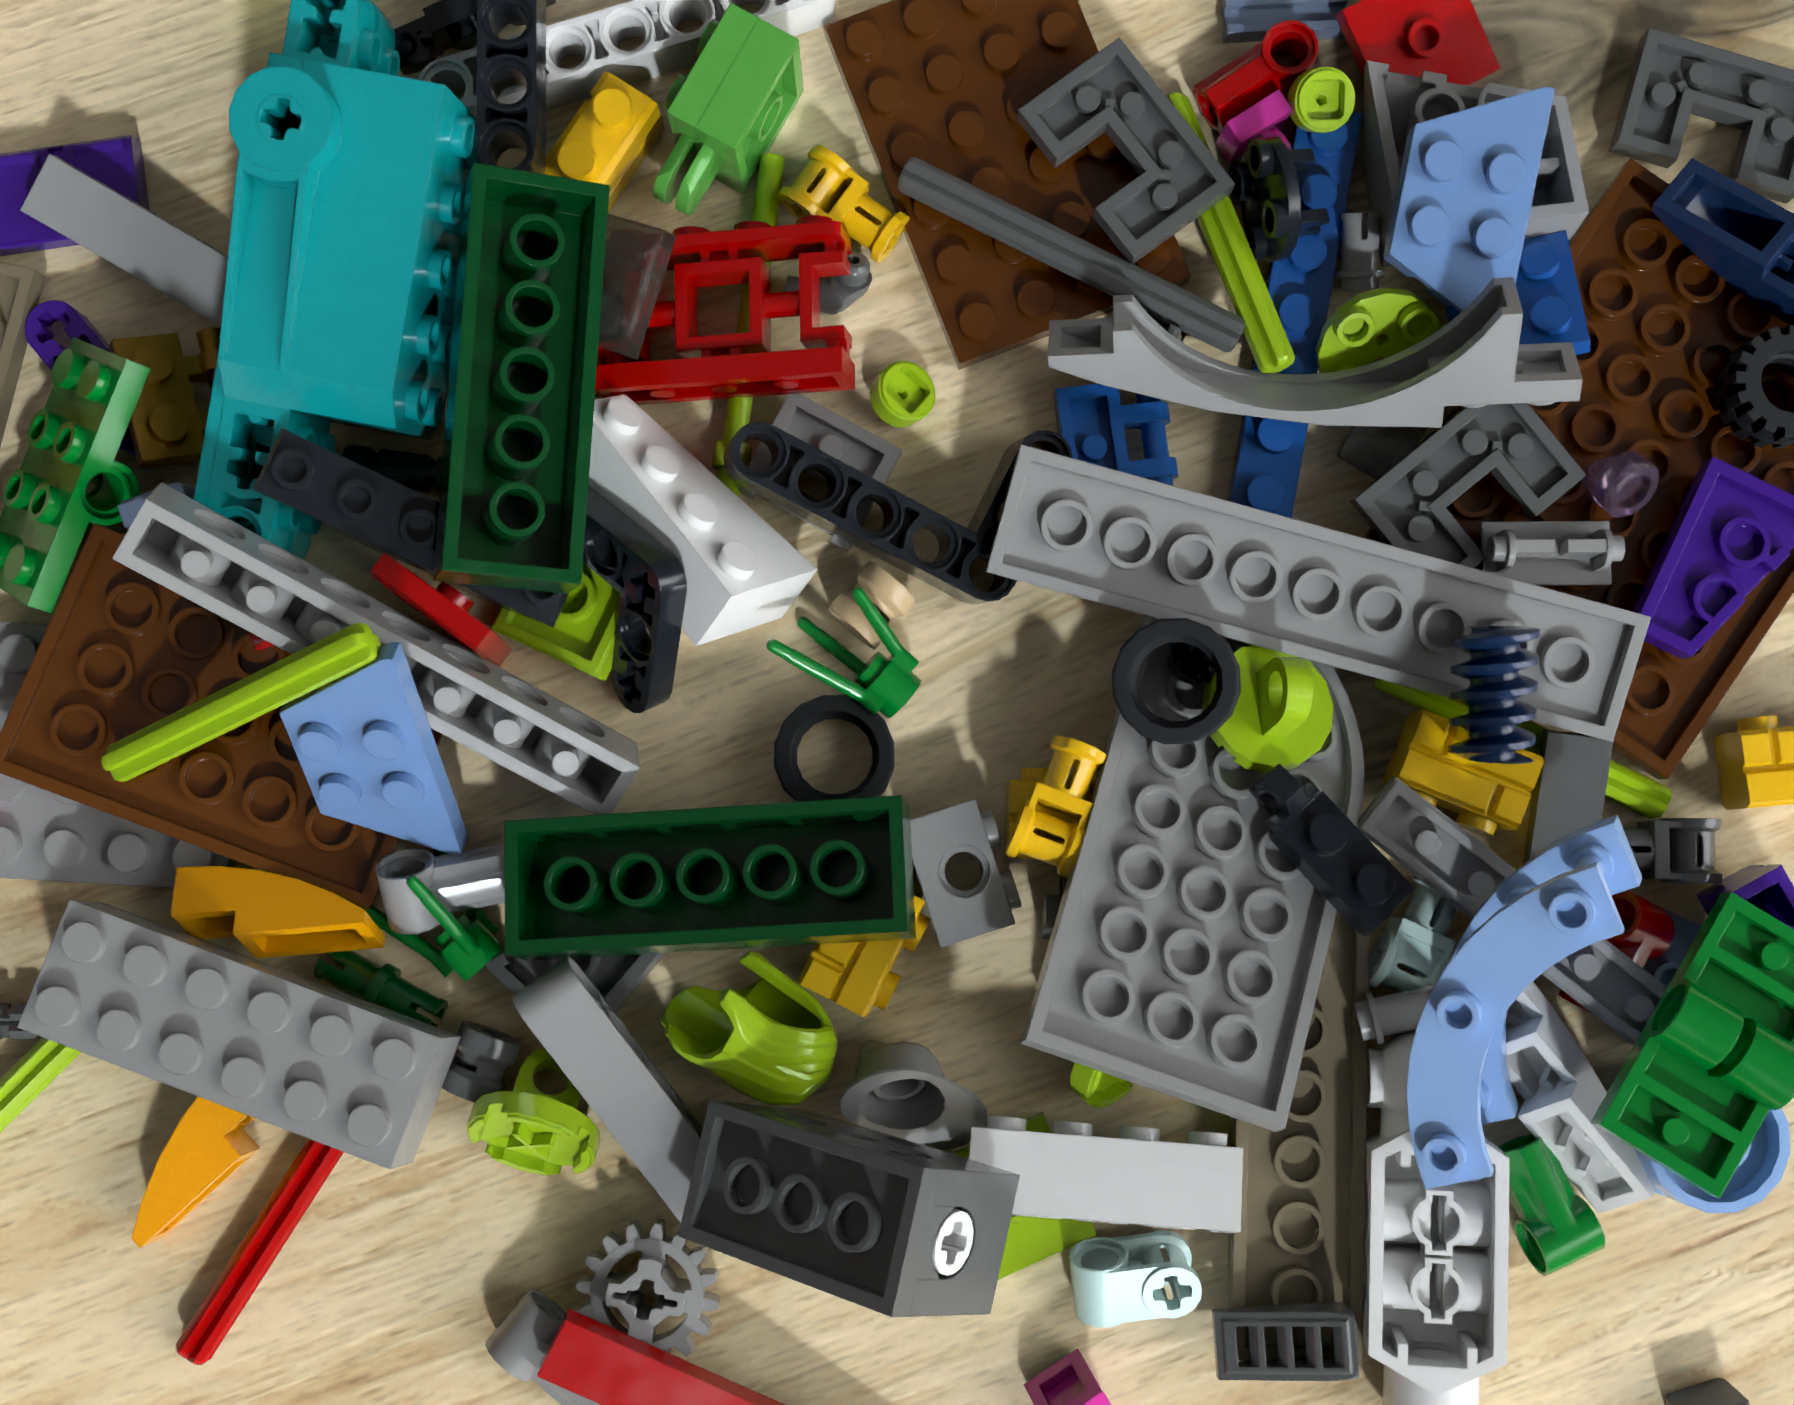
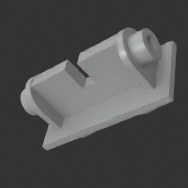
[1480,521,1625,586]

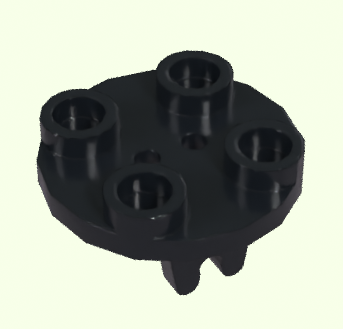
[1228,132,1330,263]

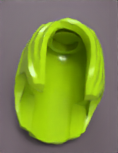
[661,950,838,1105]

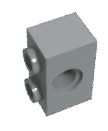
[910,799,1022,948]

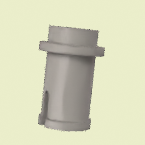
[1335,212,1385,290]
[1353,984,1433,1044]

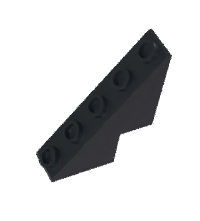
[253,429,569,627]

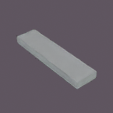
[20,154,228,326]

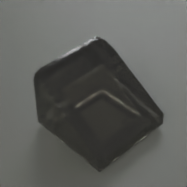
[1337,426,1428,480]

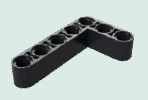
[476,0,546,174]
[723,422,1072,605]

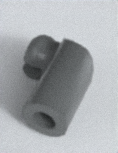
[784,251,872,315]

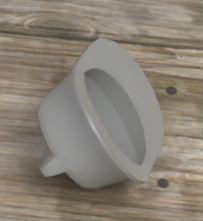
[840,1040,987,1150]

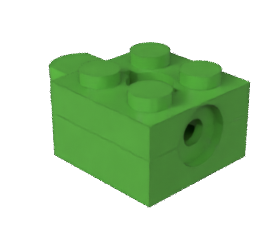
[653,3,804,216]

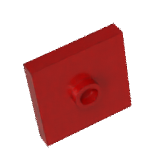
[1335,0,1501,86]
[370,552,513,667]

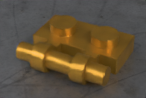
[109,327,221,469]

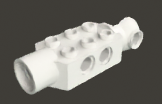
[1363,1030,1510,1405]

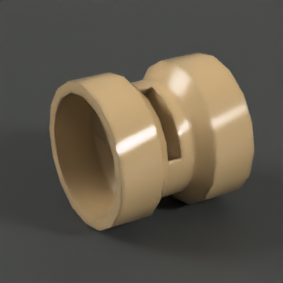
[827,561,917,650]

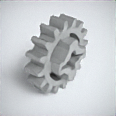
[576,1218,721,1357]

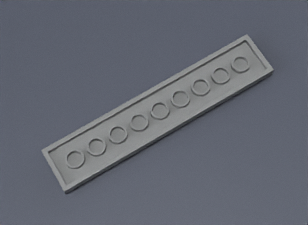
[985,444,1651,742]

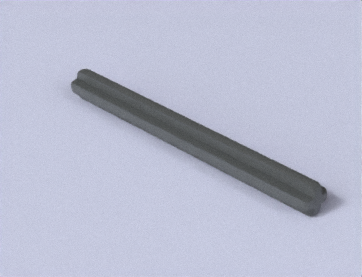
[898,157,1245,352]

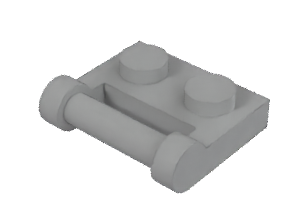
[738,393,902,551]

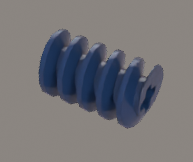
[1447,625,1540,764]

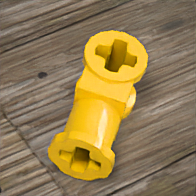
[777,145,910,264]
[1005,735,1107,878]

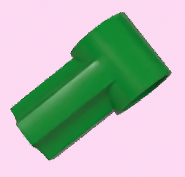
[1498,1134,1606,1276]

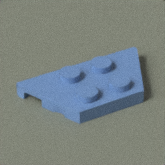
[1383,87,1555,313]
[280,642,468,855]

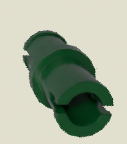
[314,951,448,1027]

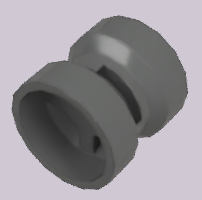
[442,1021,523,1103]

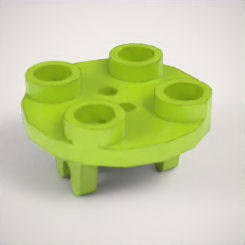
[1316,287,1442,373]

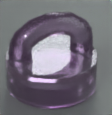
[1582,451,1659,518]

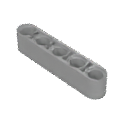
[512,956,705,1247]

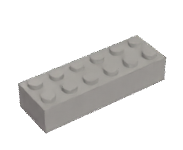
[17,900,461,1169]

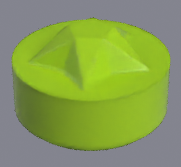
[1287,67,1355,133]
[869,361,935,428]

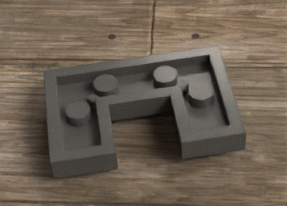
[1609,28,1794,203]
[1017,37,1235,264]
[1350,403,1586,568]

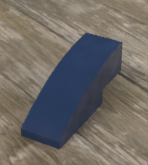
[1652,158,1794,326]

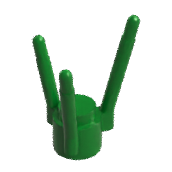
[766,587,922,718]
[358,849,504,982]

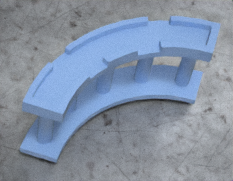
[1407,815,1642,1189]

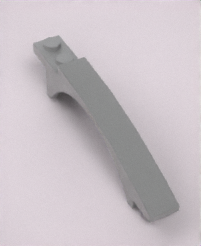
[1048,277,1583,428]

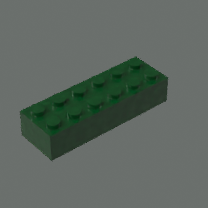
[433,162,610,594]
[504,795,916,961]

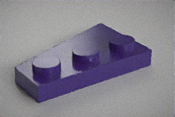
[1633,457,1794,659]

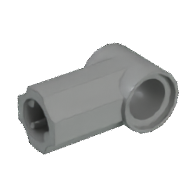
[375,843,505,935]
[485,1289,601,1405]

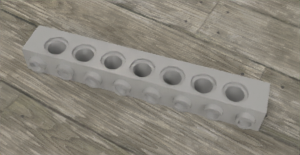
[112,482,640,815]

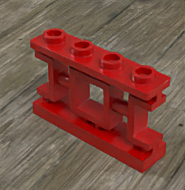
[595,215,855,405]

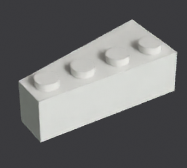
[588,394,818,646]
[969,1116,1243,1234]

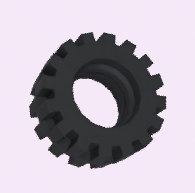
[1714,325,1794,449]

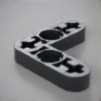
[583,485,687,713]

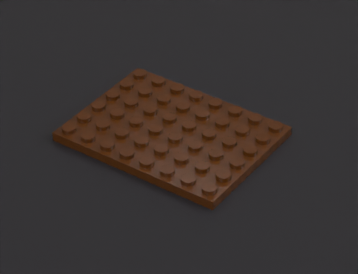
[1363,159,1794,780]

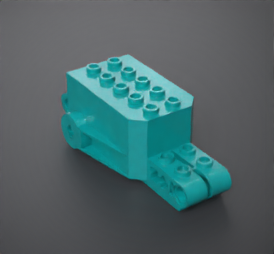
[194,0,481,559]

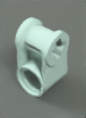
[1069,1230,1202,1328]

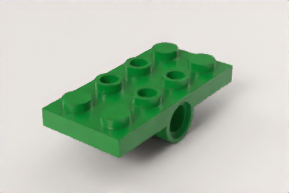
[0,337,151,613]
[1591,892,1794,1199]

